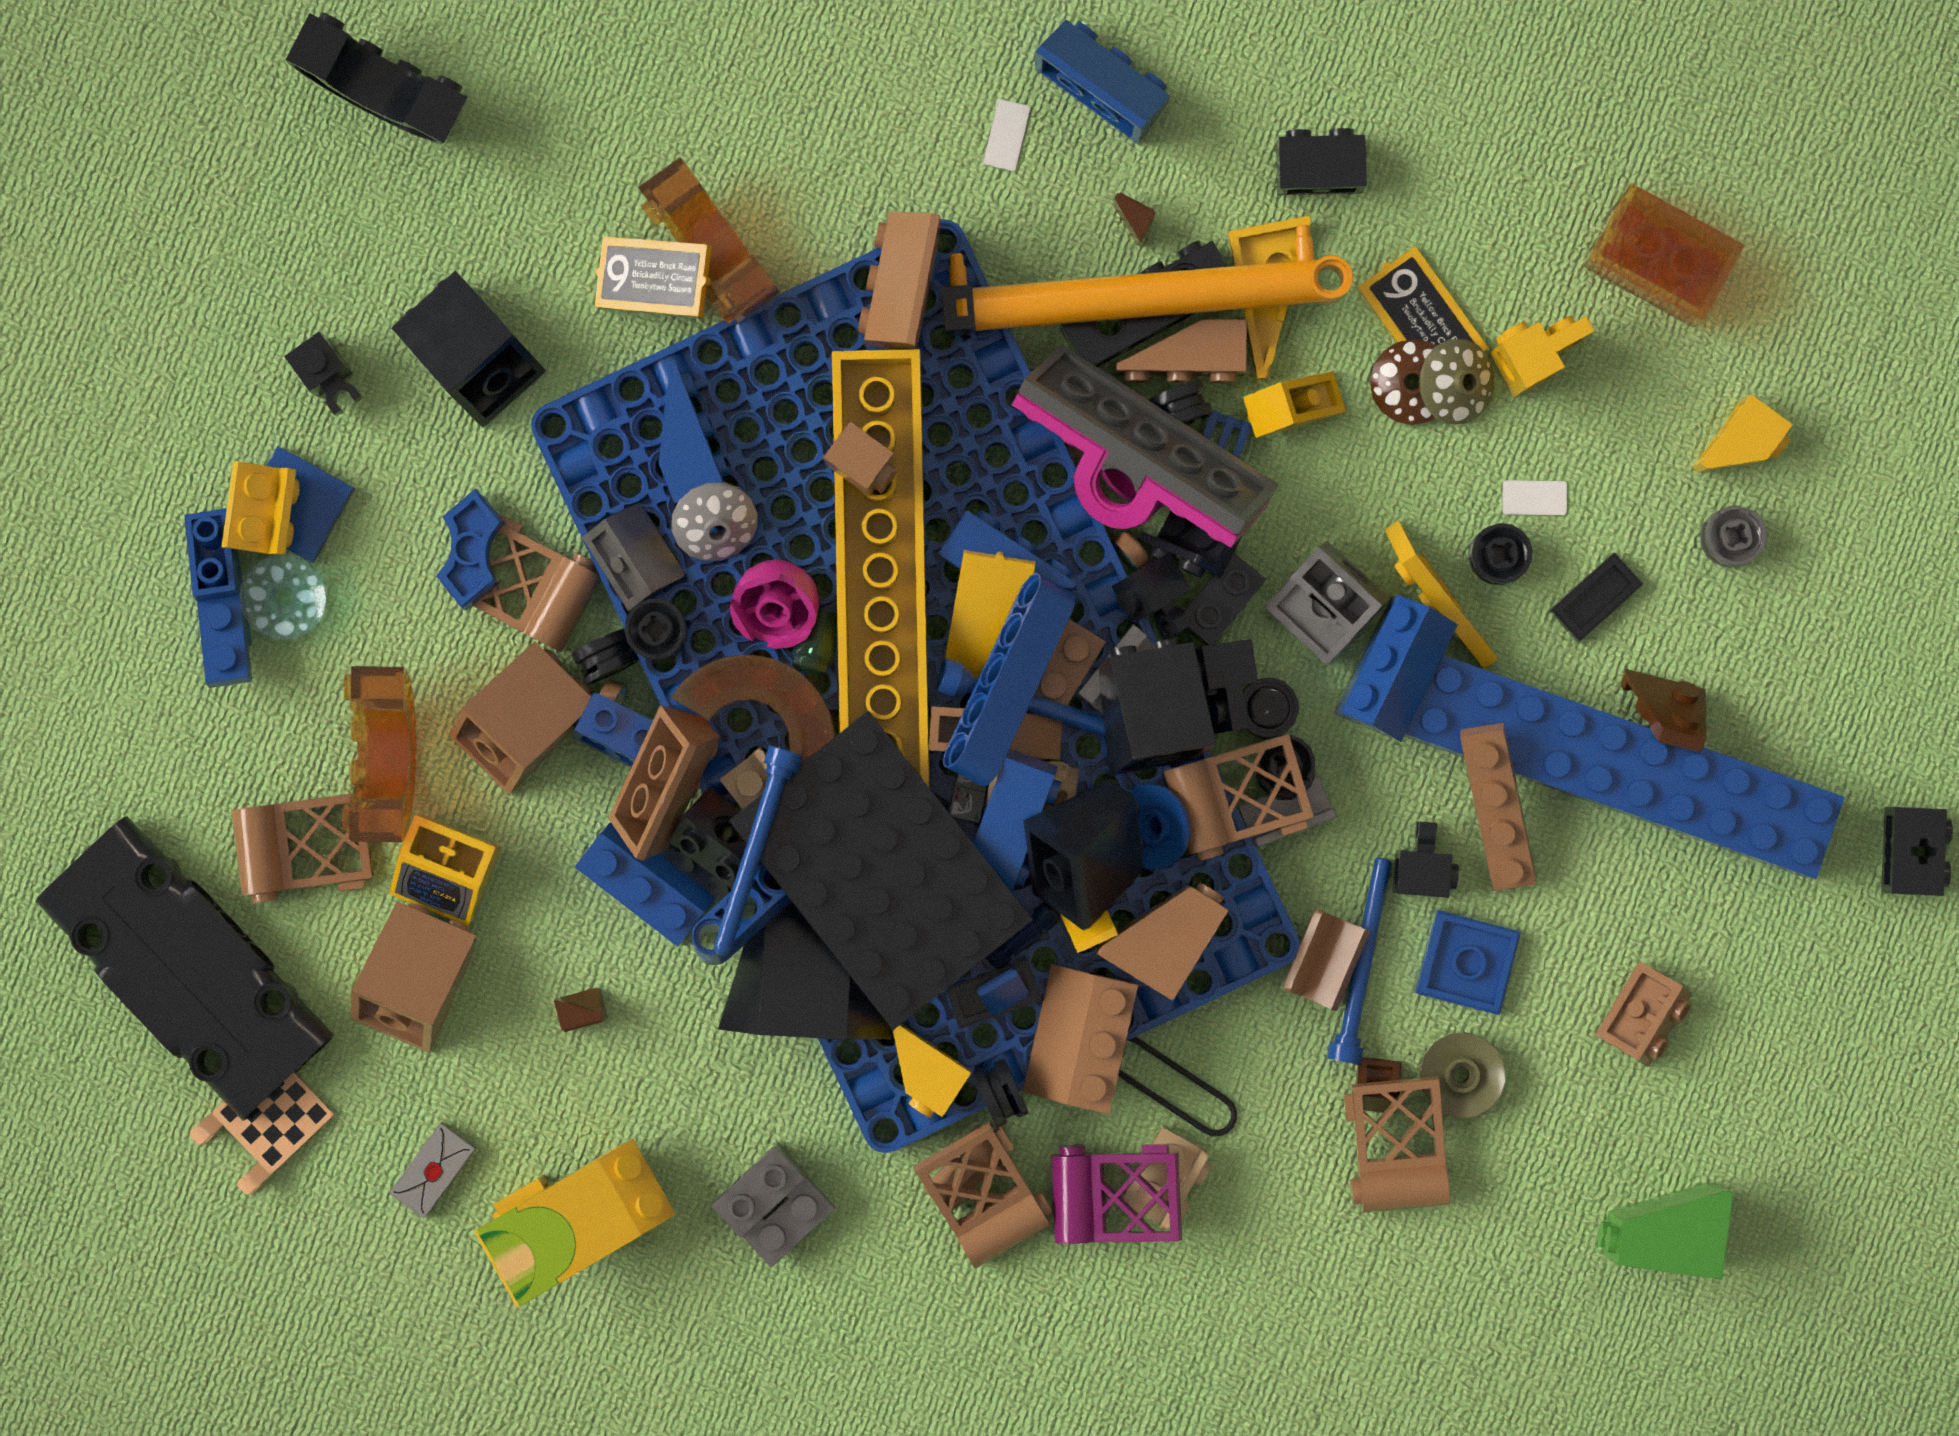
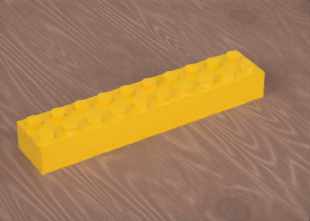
[832,349,930,788]

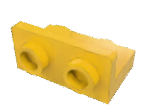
[222,461,299,555]

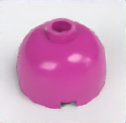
[730,559,819,649]

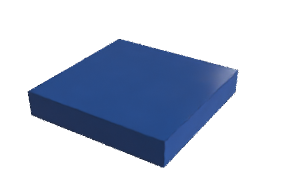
[267,446,355,563]
[1414,910,1521,1015]

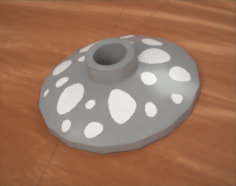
[671,482,758,561]

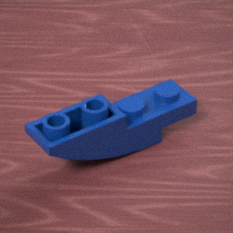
[184,508,252,688]

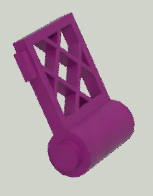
[1051,1144,1182,1244]

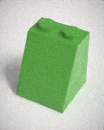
[1598,1182,1734,1280]

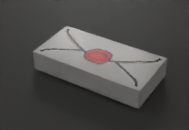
[389,1122,477,1218]

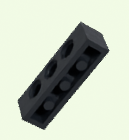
[1060,240,1227,367]

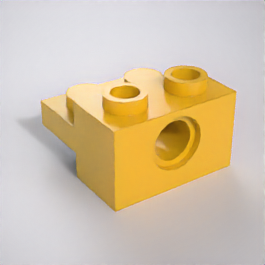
[1489,315,1595,398]

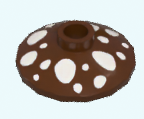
[1370,339,1435,425]

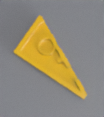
[1227,215,1311,381]
[1385,520,1498,669]

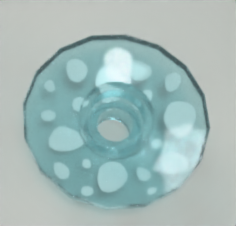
[240,555,326,640]

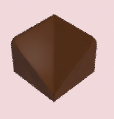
[554,988,608,1032]

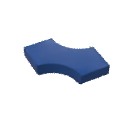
[436,489,505,611]

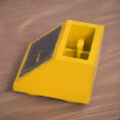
[389,814,502,926]

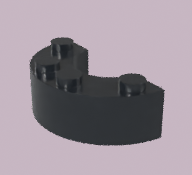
[286,12,467,144]

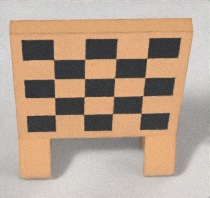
[190,1072,335,1195]

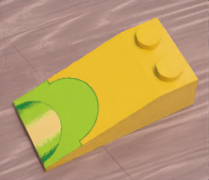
[474,1139,676,1308]

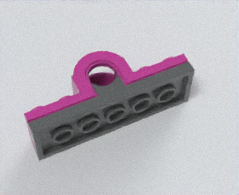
[1012,345,1279,548]

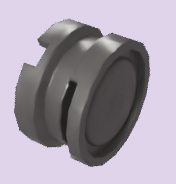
[1700,505,1767,567]

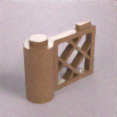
[449,514,600,652]
[1163,734,1314,861]
[231,793,372,903]
[1344,1076,1450,1213]
[913,1122,1054,1269]

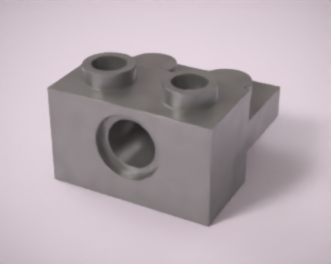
[1265,541,1390,666]
[711,1142,835,1268]

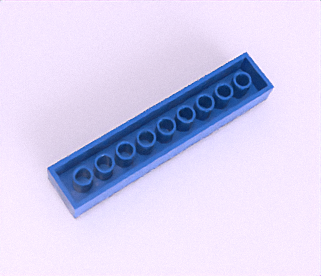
[1404,655,1845,879]

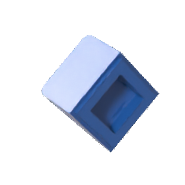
[977,967,1029,1015]

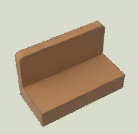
[1283,909,1371,1011]

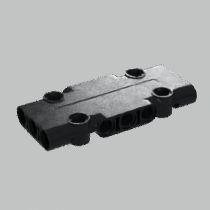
[35,816,335,1121]

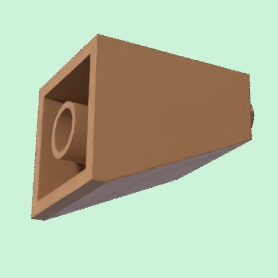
[449,642,592,795]
[1094,882,1229,1001]
[351,902,476,1053]

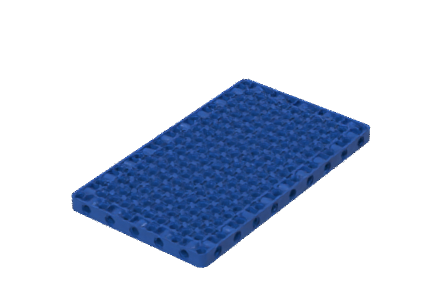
[531,219,1300,1153]

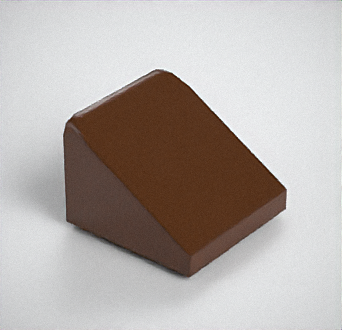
[1113,192,1156,246]
[1355,1057,1402,1113]

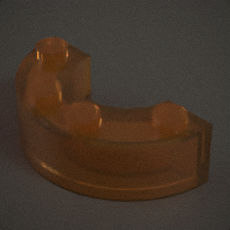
[638,157,780,324]
[671,655,836,763]
[342,666,416,842]

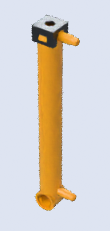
[941,225,1353,336]

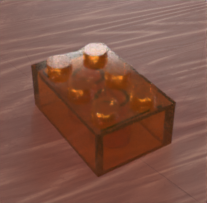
[1581,183,1745,328]

